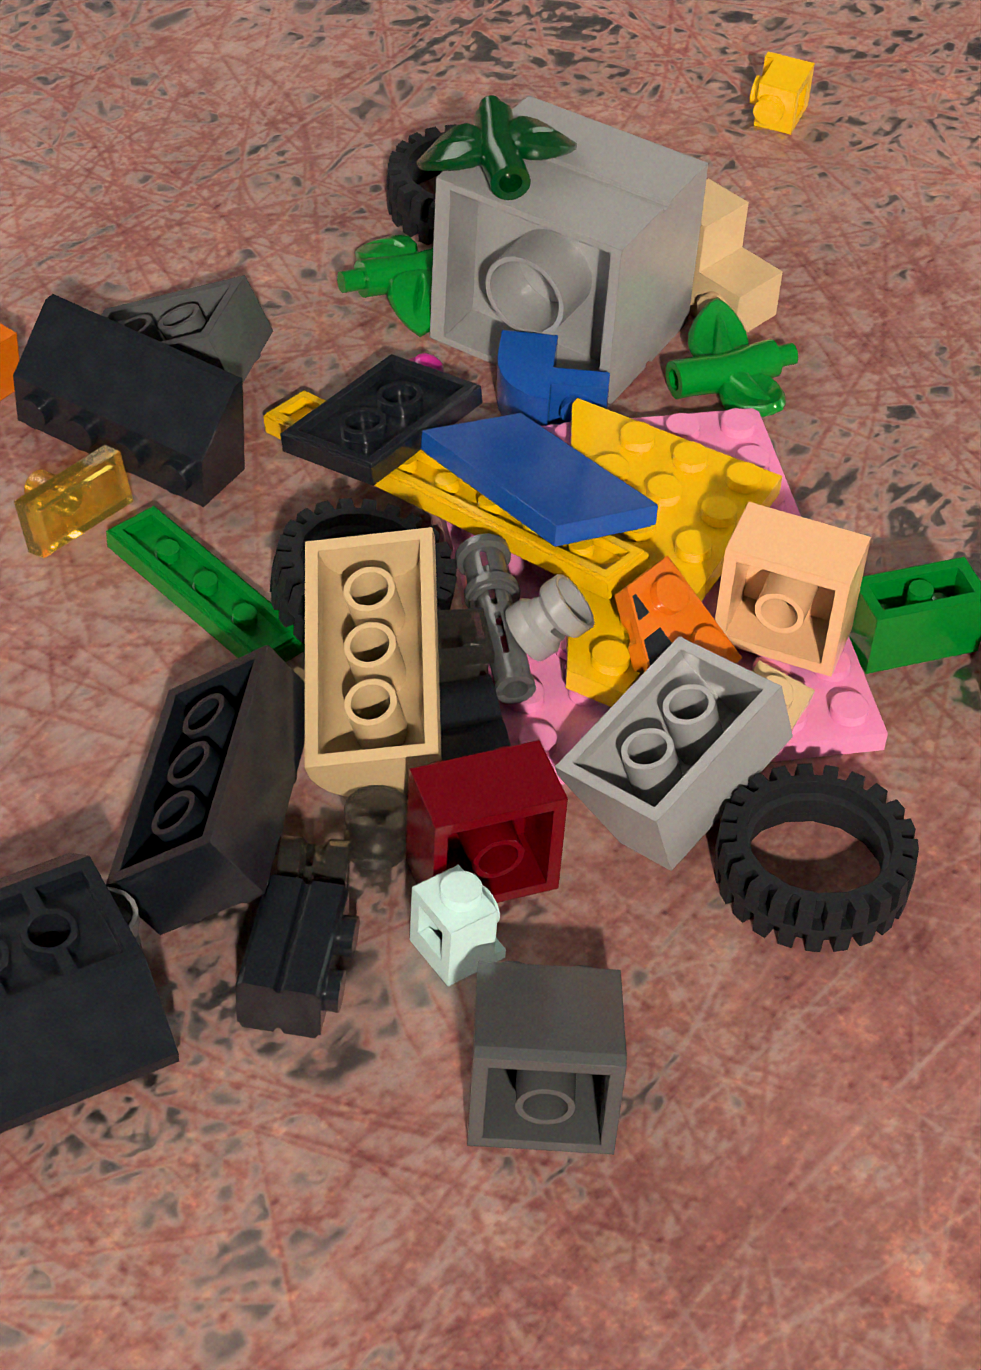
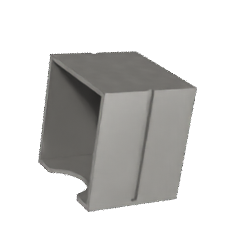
[430,95,708,408]

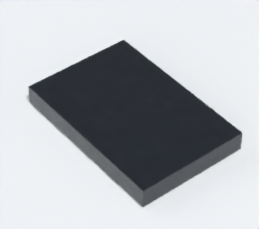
[280,354,482,486]

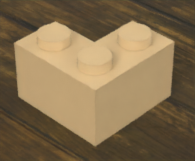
[689,178,783,332]

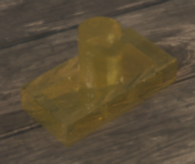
[14,445,133,559]

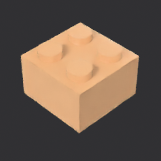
[715,502,871,677]

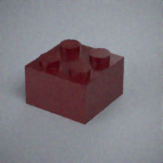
[406,740,568,903]

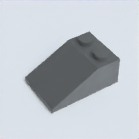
[101,275,273,382]

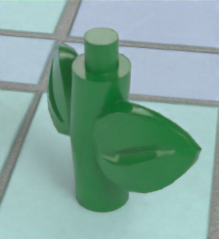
[337,235,433,337]
[665,297,798,417]

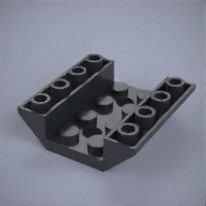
[0,853,179,1133]

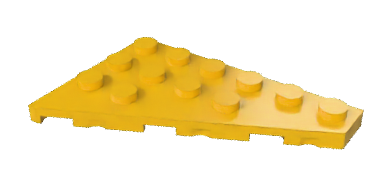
[565,398,782,707]

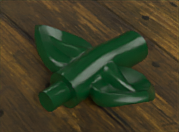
[416,95,577,200]

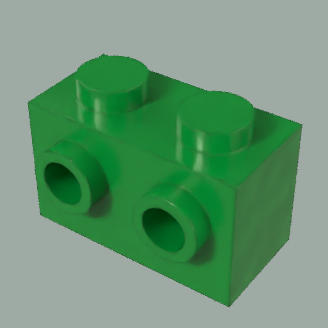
[849,557,981,674]

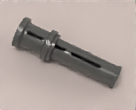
[455,533,536,704]

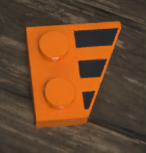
[615,556,742,672]

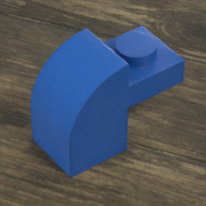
[497,330,610,426]

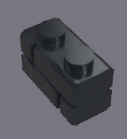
[235,874,360,1038]

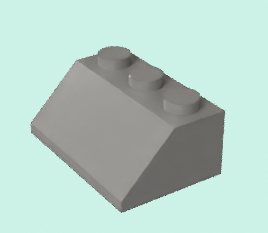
[555,636,793,871]

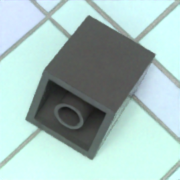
[467,961,627,1155]

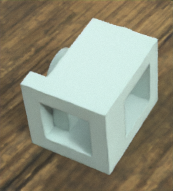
[410,865,506,986]

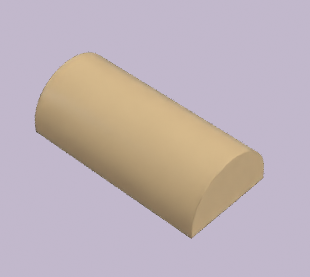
[305,527,442,799]

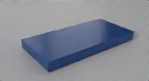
[421,413,658,547]

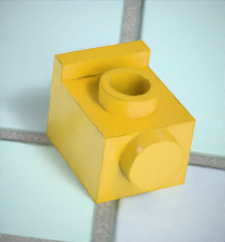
[750,51,815,135]

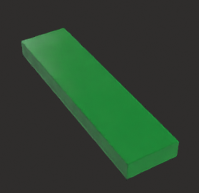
[106,506,305,662]

